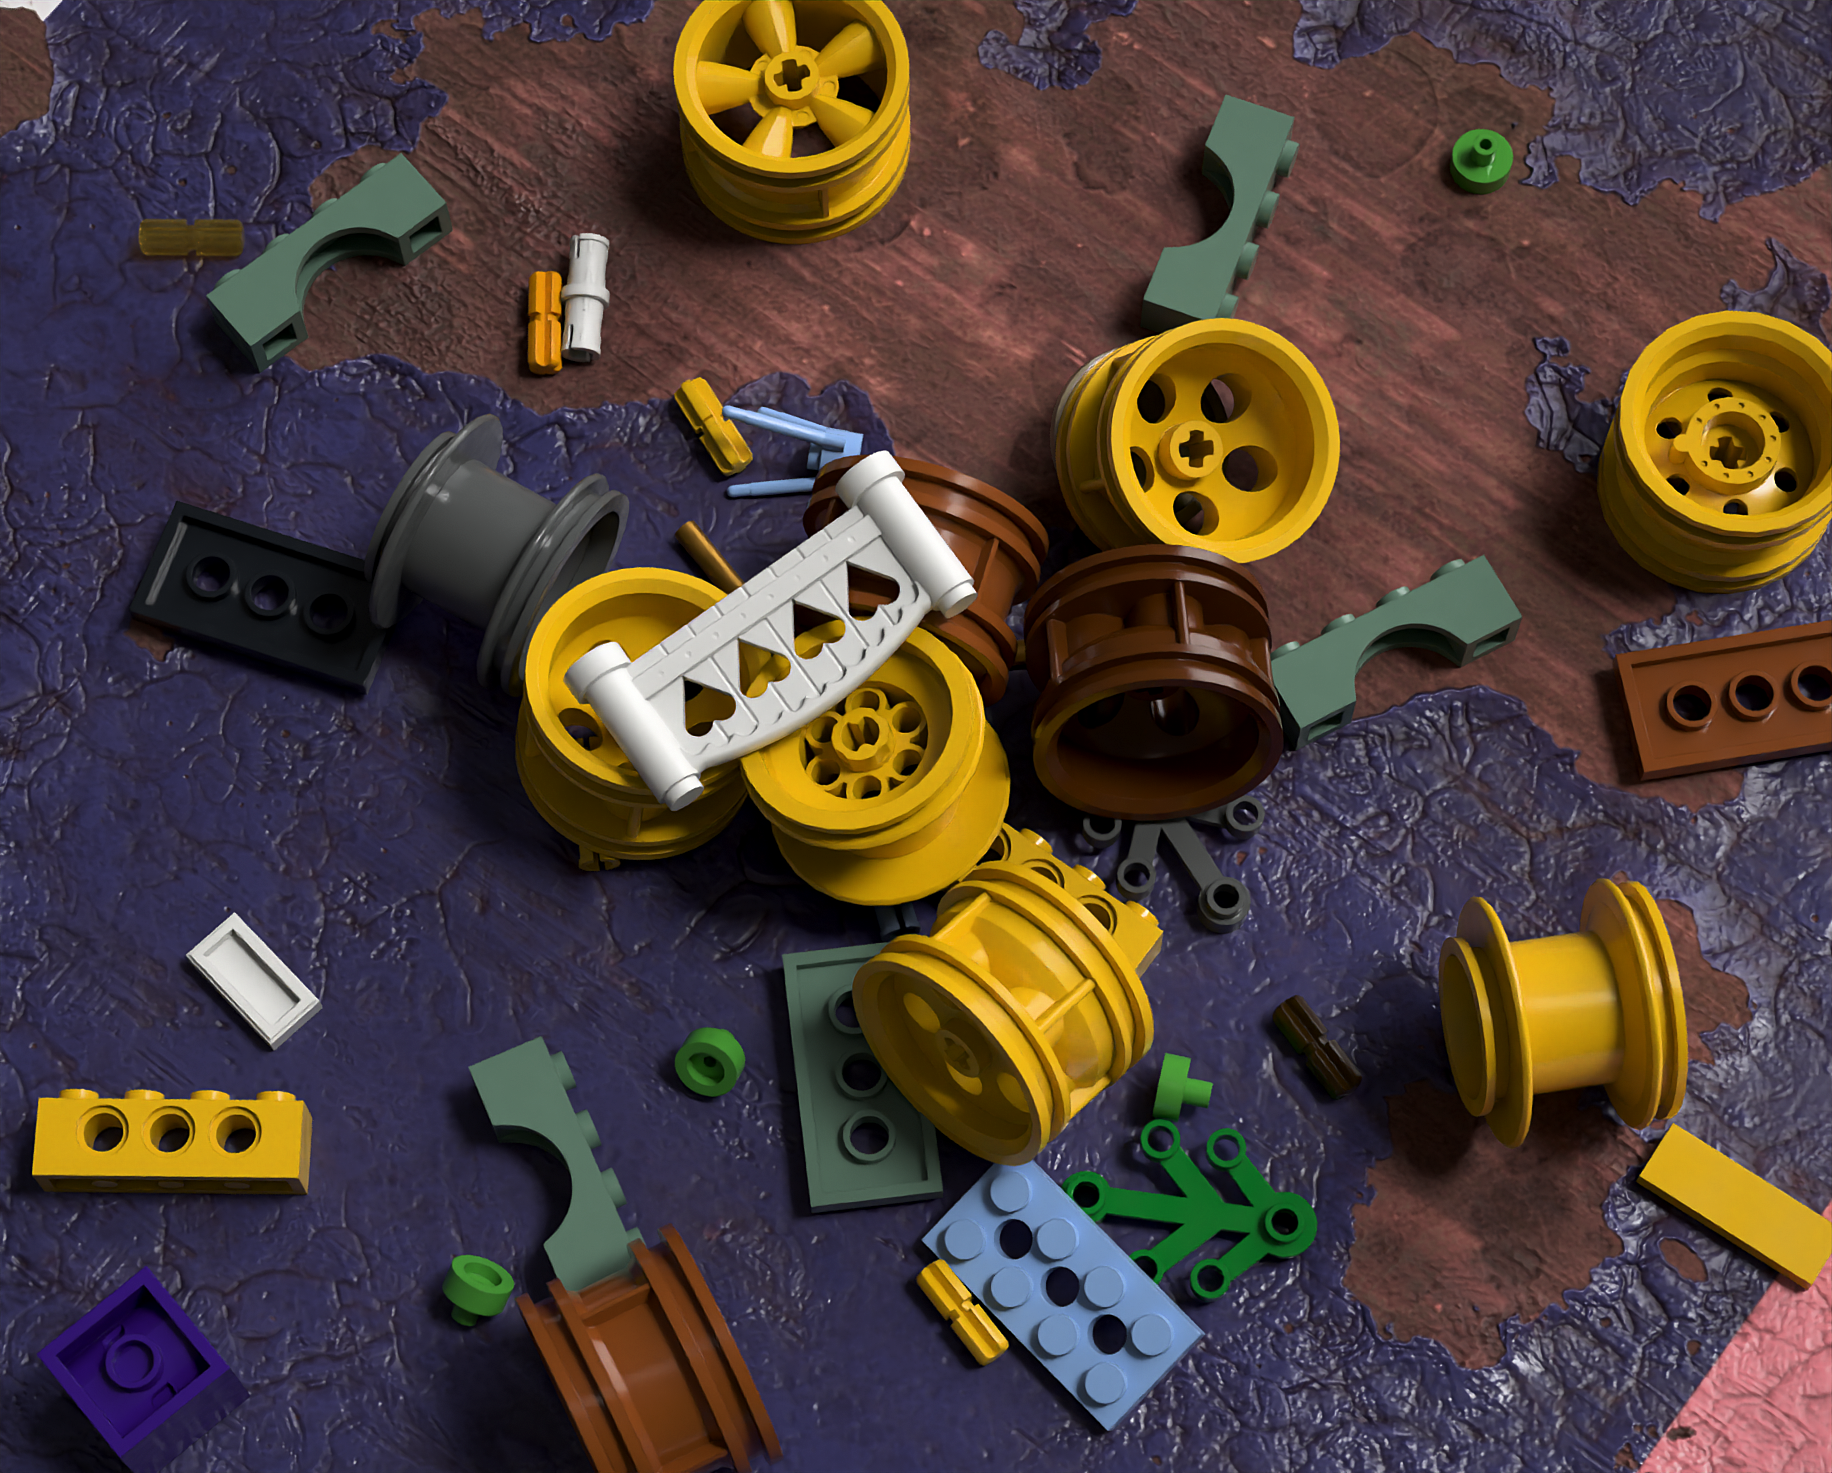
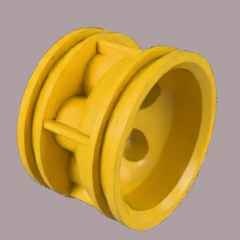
[1056,318,1340,564]
[515,567,772,860]
[852,860,1154,1166]

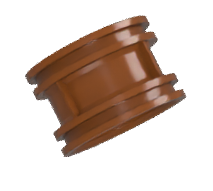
[794,455,1049,708]
[514,1223,784,1473]

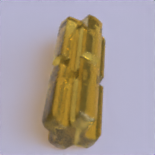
[138,219,245,256]

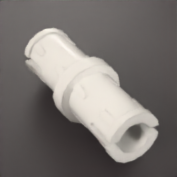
[560,233,610,362]

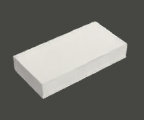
[186,912,323,1051]

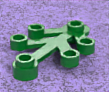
[1061,1119,1317,1302]

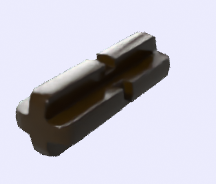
[1272,995,1362,1100]

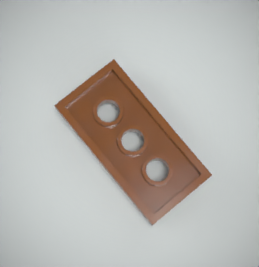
[1612,620,1832,781]

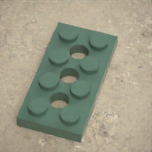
[782,942,943,1213]

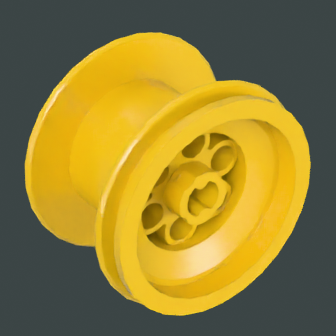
[739,616,1011,906]
[1439,878,1688,1149]

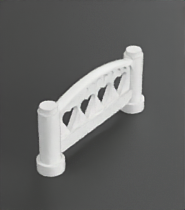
[563,451,978,811]

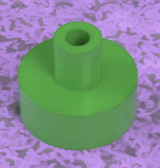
[1450,129,1513,194]
[675,1027,745,1096]
[1152,1053,1213,1123]
[442,1255,514,1326]

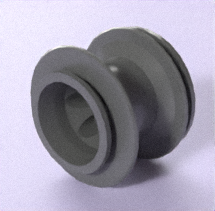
[364,413,629,697]

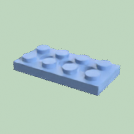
[922,1160,1205,1431]

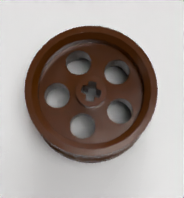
[1023,544,1284,821]

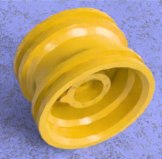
[1597,310,1832,594]

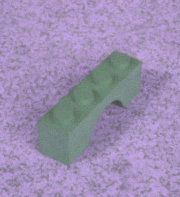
[1140,95,1300,333]
[206,153,453,373]
[1270,555,1522,751]
[468,1036,647,1291]

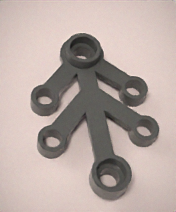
[1082,795,1265,934]

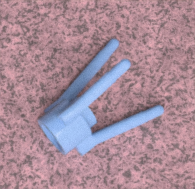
[722,405,863,498]

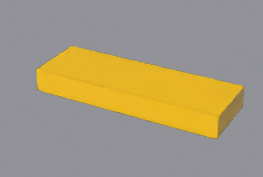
[1636,1123,1832,1290]

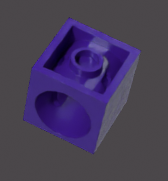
[37,1266,251,1473]

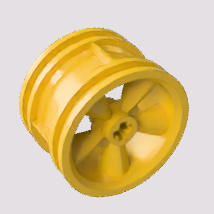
[673,0,910,244]

